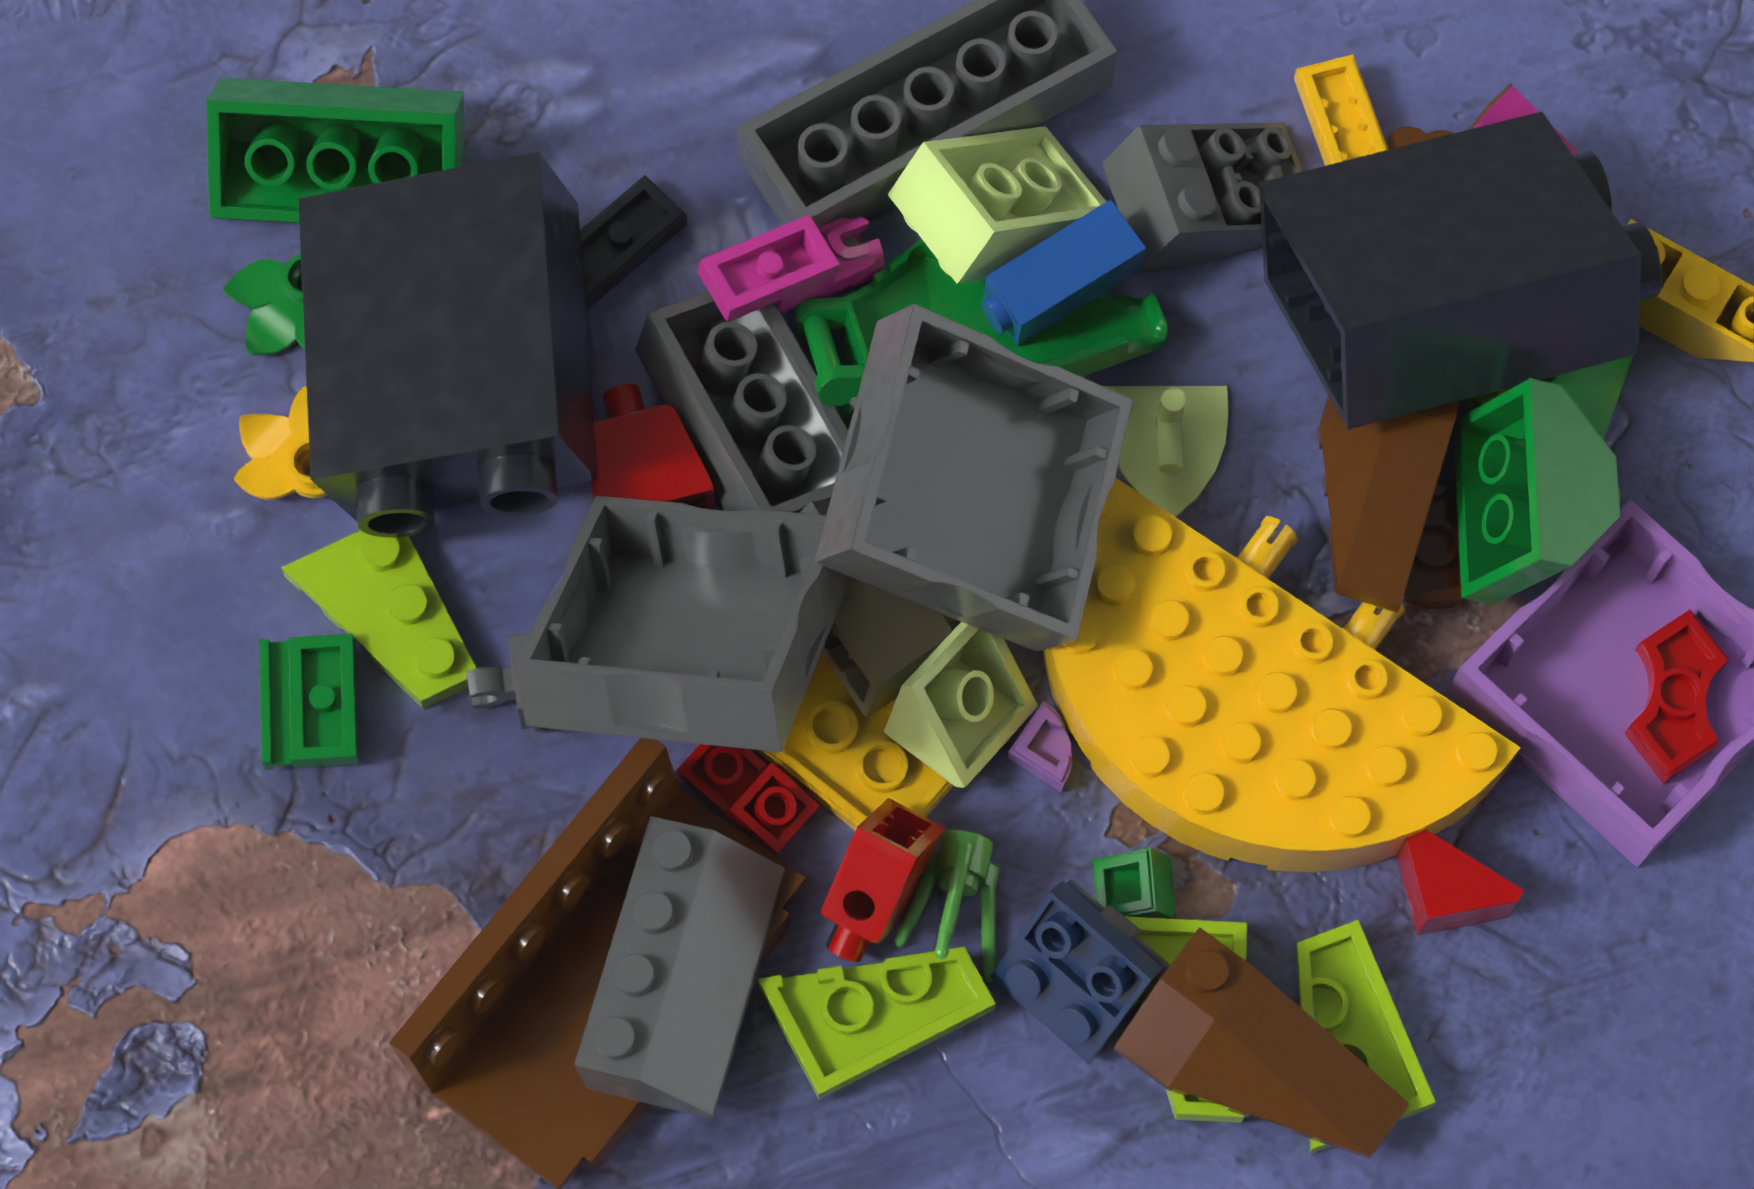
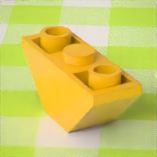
[1627,219,1754,362]

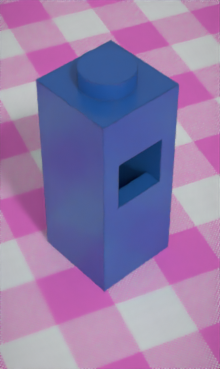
[981,199,1146,346]

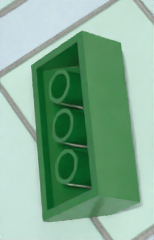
[206,77,464,223]

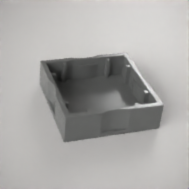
[814,304,1133,652]
[513,496,851,752]

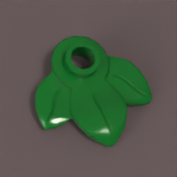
[223,254,305,356]

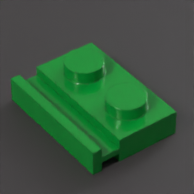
[259,633,359,770]

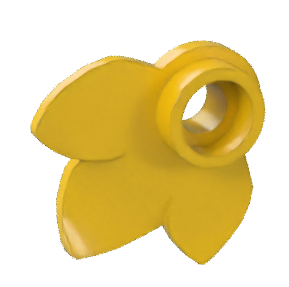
[234,386,328,500]

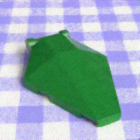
[793,239,1168,406]

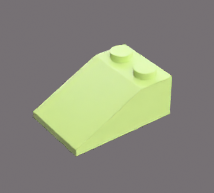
[888,126,1106,284]

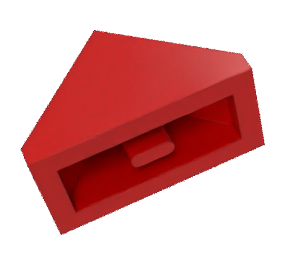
[1396,829,1524,936]

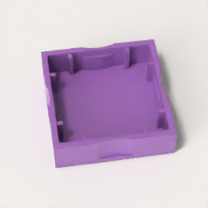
[1447,499,1754,868]

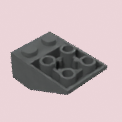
[1102,123,1303,270]

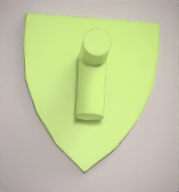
[1103,386,1229,517]

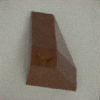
[1317,395,1461,613]
[1113,927,1410,1159]

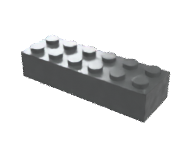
[738,0,1118,227]

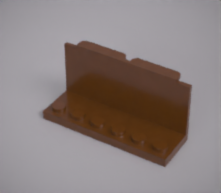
[389,738,807,1189]

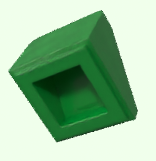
[1092,847,1176,919]

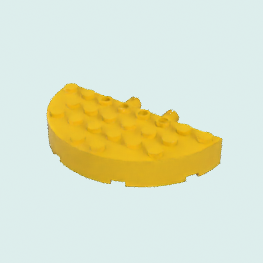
[1042,477,1521,873]

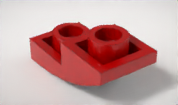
[675,744,820,855]

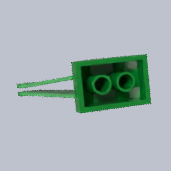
[1453,328,1641,605]

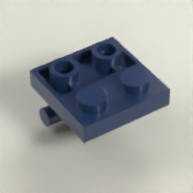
[990,879,1170,1064]

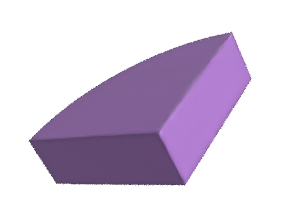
[1008,701,1072,793]

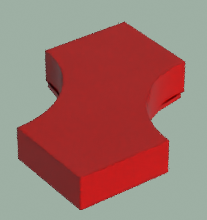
[1624,609,1729,785]

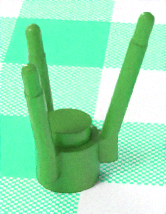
[894,830,1000,983]

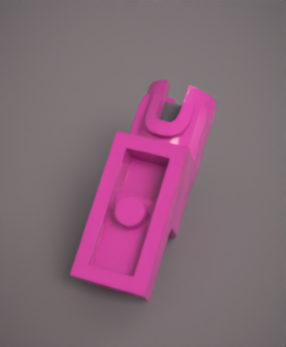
[697,215,885,323]

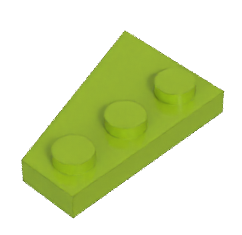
[281,530,476,709]
[1296,920,1436,1154]
[758,946,996,1100]

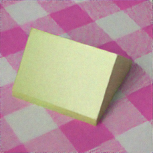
[884,621,1038,788]

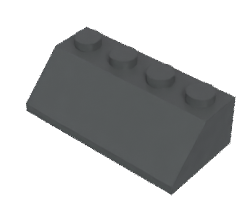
[635,291,848,513]
[574,816,786,1119]

